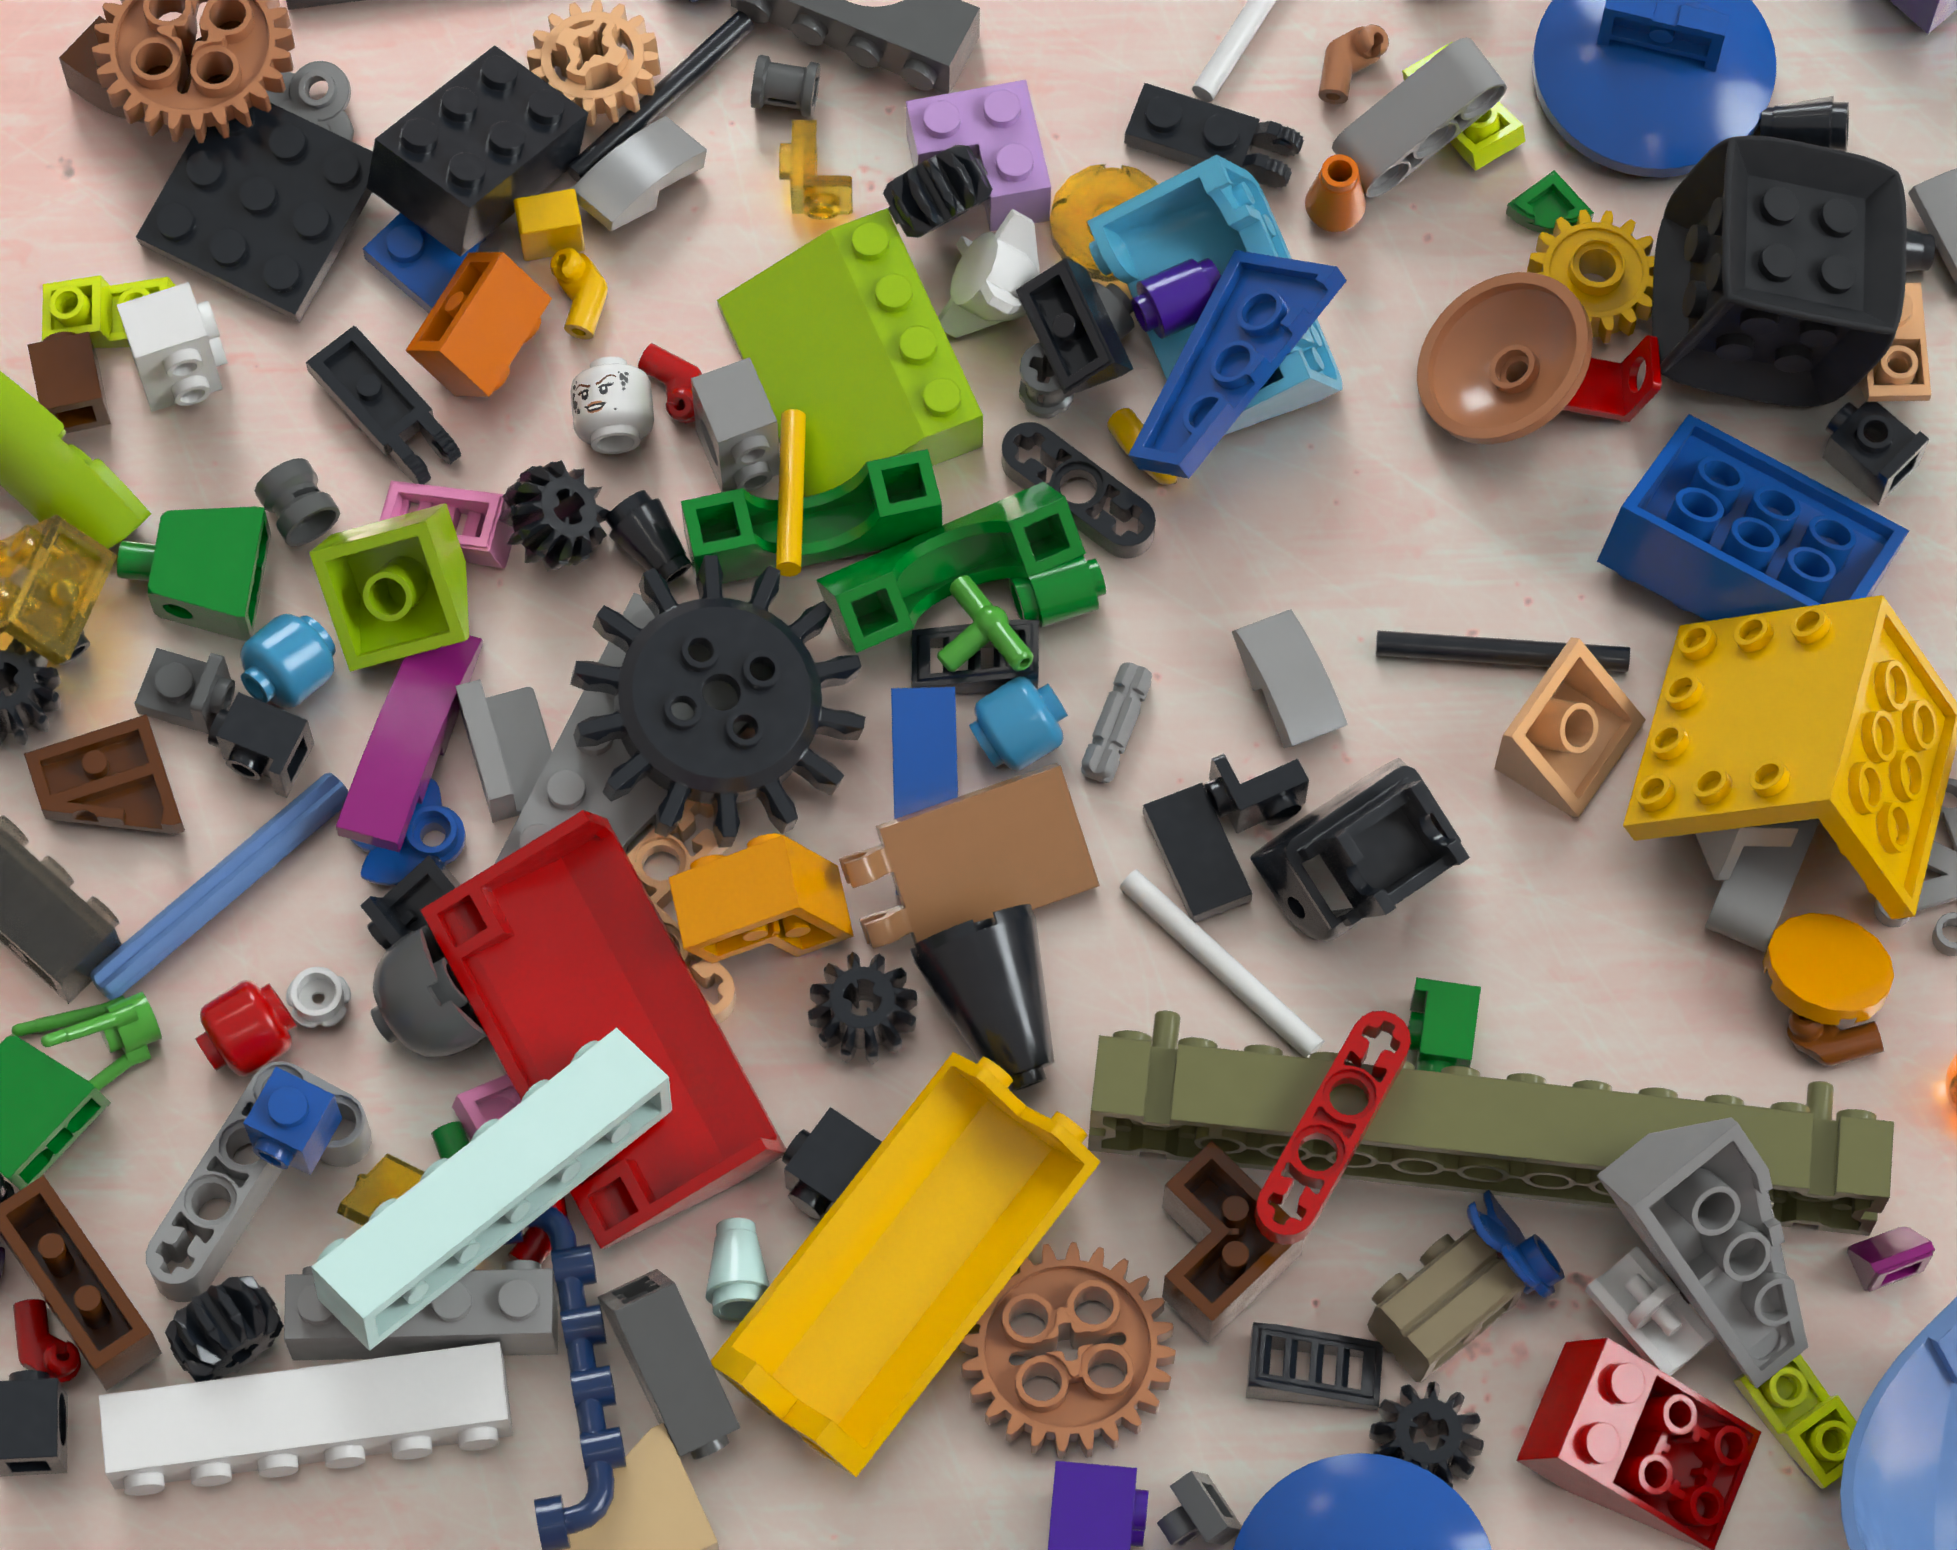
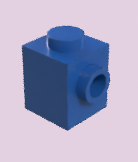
[243,1067,342,1175]

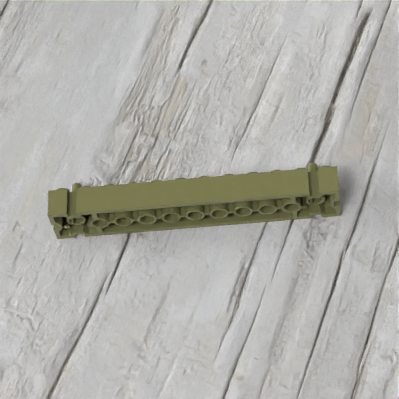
[1088,1010,1894,1236]

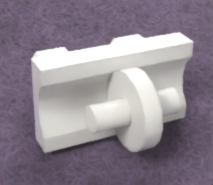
[1585,1246,1716,1376]

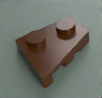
[24,714,185,834]

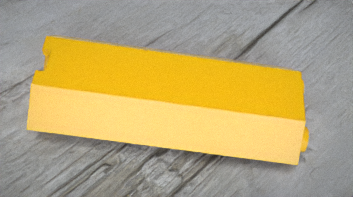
[711,1052,1101,1477]

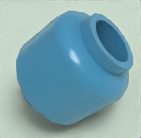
[240,614,336,708]
[969,676,1068,771]

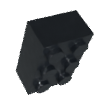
[367,45,588,257]

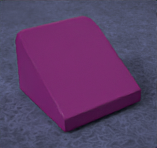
[1847,1226,1935,1292]

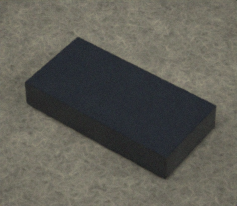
[1143,783,1253,923]

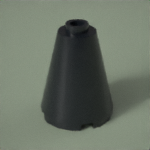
[910,904,1054,1092]

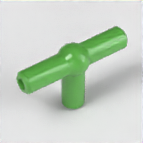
[937,576,1034,672]

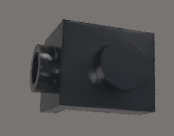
[1204,754,1309,833]
[361,855,460,950]

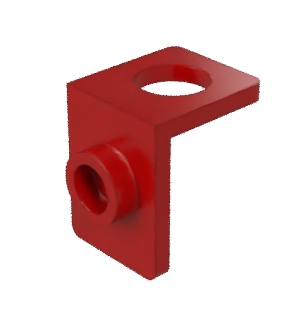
[1563,335,1662,422]

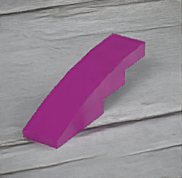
[336,635,483,853]

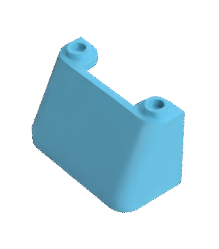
[1087,155,1343,435]

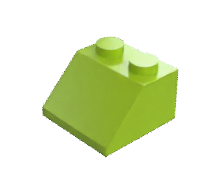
[309,503,469,672]

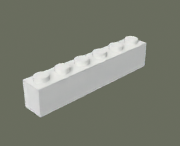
[99,1342,513,1496]

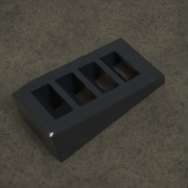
[911,619,1039,694]
[1246,1322,1383,1410]

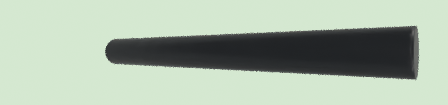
[566,11,754,182]
[1375,630,1630,672]

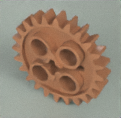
[92,0,295,143]
[960,1242,1176,1459]

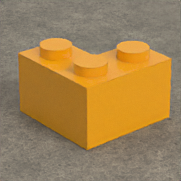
[668,833,854,964]

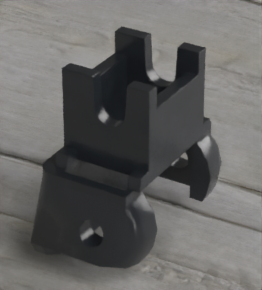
[1250,758,1470,941]

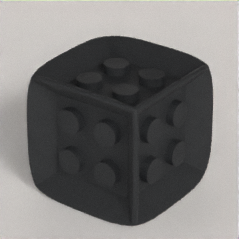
[1652,136,1907,407]

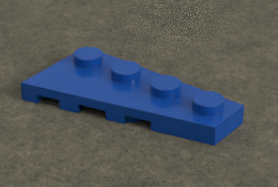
[1128,250,1347,479]

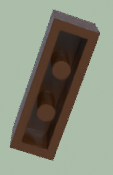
[0,1175,162,1391]

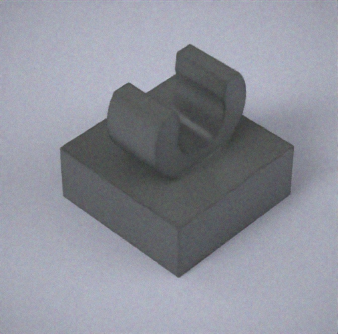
[1157,1471,1242,1547]

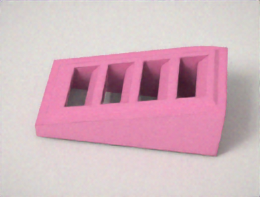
[380,481,514,568]

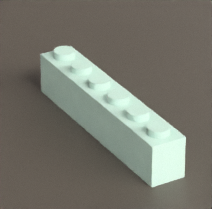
[311,1027,672,1351]

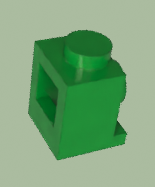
[1408,977,1481,1072]

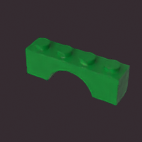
[681,449,942,589]
[816,482,1086,653]

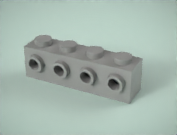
[284,1260,558,1360]

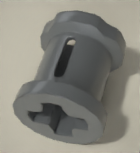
[751,55,820,117]
[1019,343,1074,418]

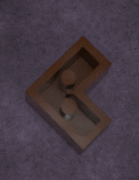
[1162,1141,1305,1343]

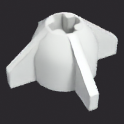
[938,209,1040,338]

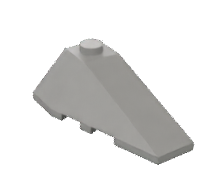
[1597,1117,1808,1388]

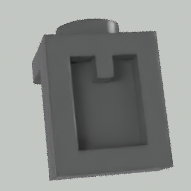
[134,648,235,734]

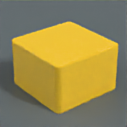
[513,189,585,261]

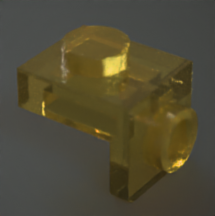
[779,120,853,220]

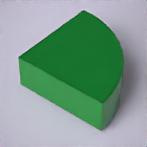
[1506,170,1594,234]

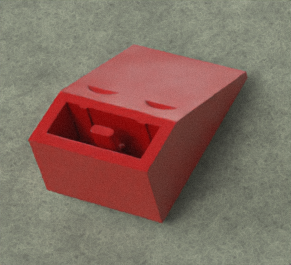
[1516,1338,1762,1550]

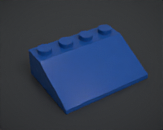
[1597,414,1909,621]

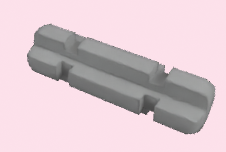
[1081,662,1152,783]

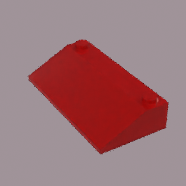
[421,810,787,1249]

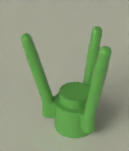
[11,992,162,1091]

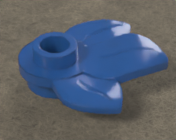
[351,778,466,886]
[1467,1190,1565,1298]

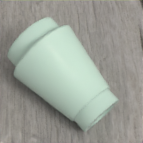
[705,1218,770,1321]

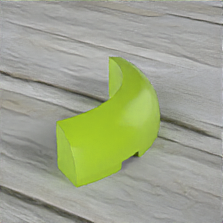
[0,371,151,559]

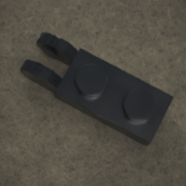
[1124,83,1304,188]
[306,326,462,485]

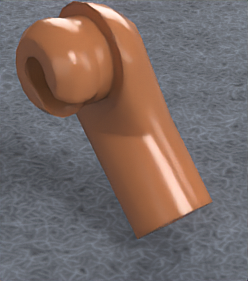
[1318,24,1389,104]

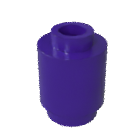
[1131,258,1221,339]

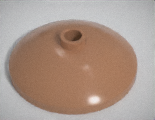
[1417,272,1593,444]

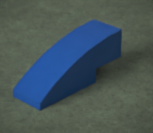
[891,687,958,895]

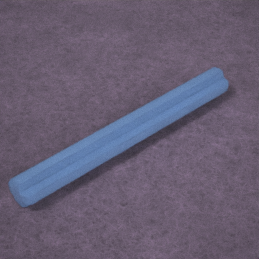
[90,773,349,1000]

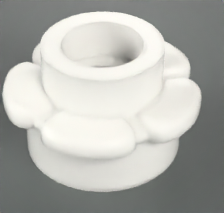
[286,967,351,1028]

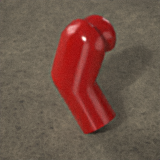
[13,1299,81,1383]

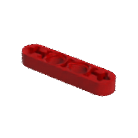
[1255,1011,1411,1245]

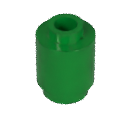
[1009,555,1106,628]

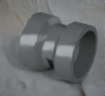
[254,458,340,546]

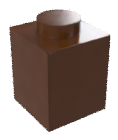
[28,332,111,433]

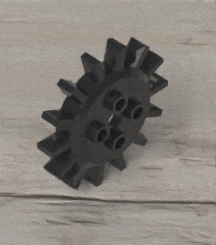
[570,555,866,848]

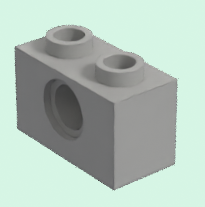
[691,357,780,492]

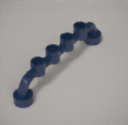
[502,1206,626,1550]

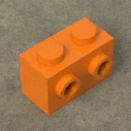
[405,252,552,397]

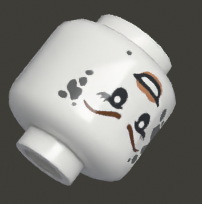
[570,357,654,454]

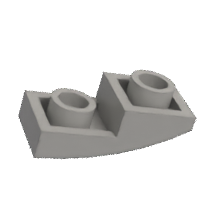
[571,116,707,231]
[1232,609,1348,748]

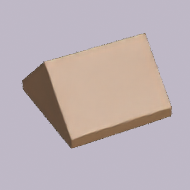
[1494,637,1646,817]

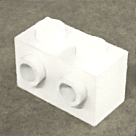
[117,282,228,412]

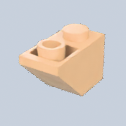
[1858,283,1931,402]

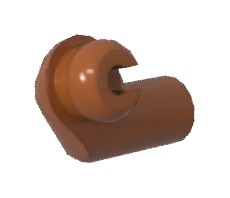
[1787,1011,1884,1066]

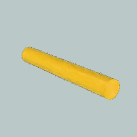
[776,409,806,577]

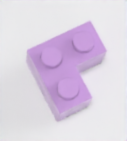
[906,80,1051,231]

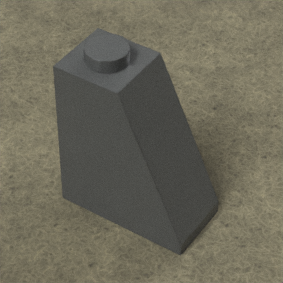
[598,1269,741,1459]

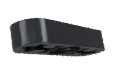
[1001,422,1156,559]

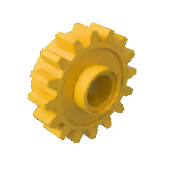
[1527,209,1655,344]

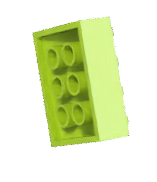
[717,208,983,497]

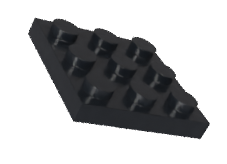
[136,80,373,322]

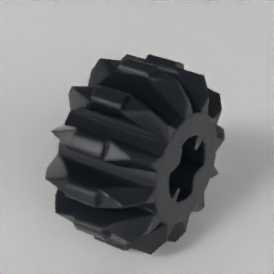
[883,145,993,238]
[499,460,610,571]
[0,636,62,746]
[808,951,918,1064]
[165,1276,284,1382]
[1369,1381,1484,1488]

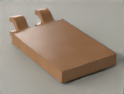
[839,763,1100,949]

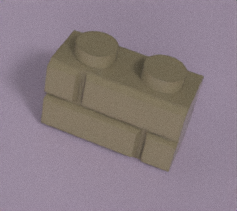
[1367,1228,1526,1383]

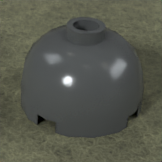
[371,925,487,1057]

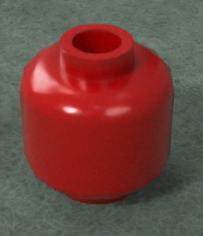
[195,980,297,1077]

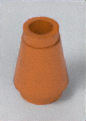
[1305,154,1366,232]

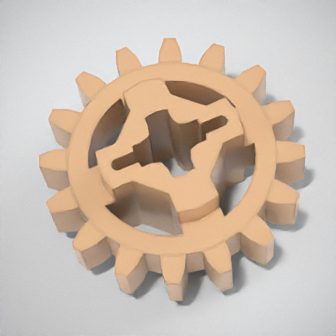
[527,0,661,127]

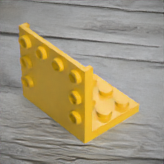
[1623,595,1957,919]

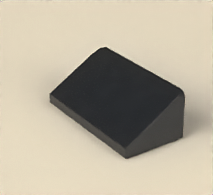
[1016,258,1133,396]

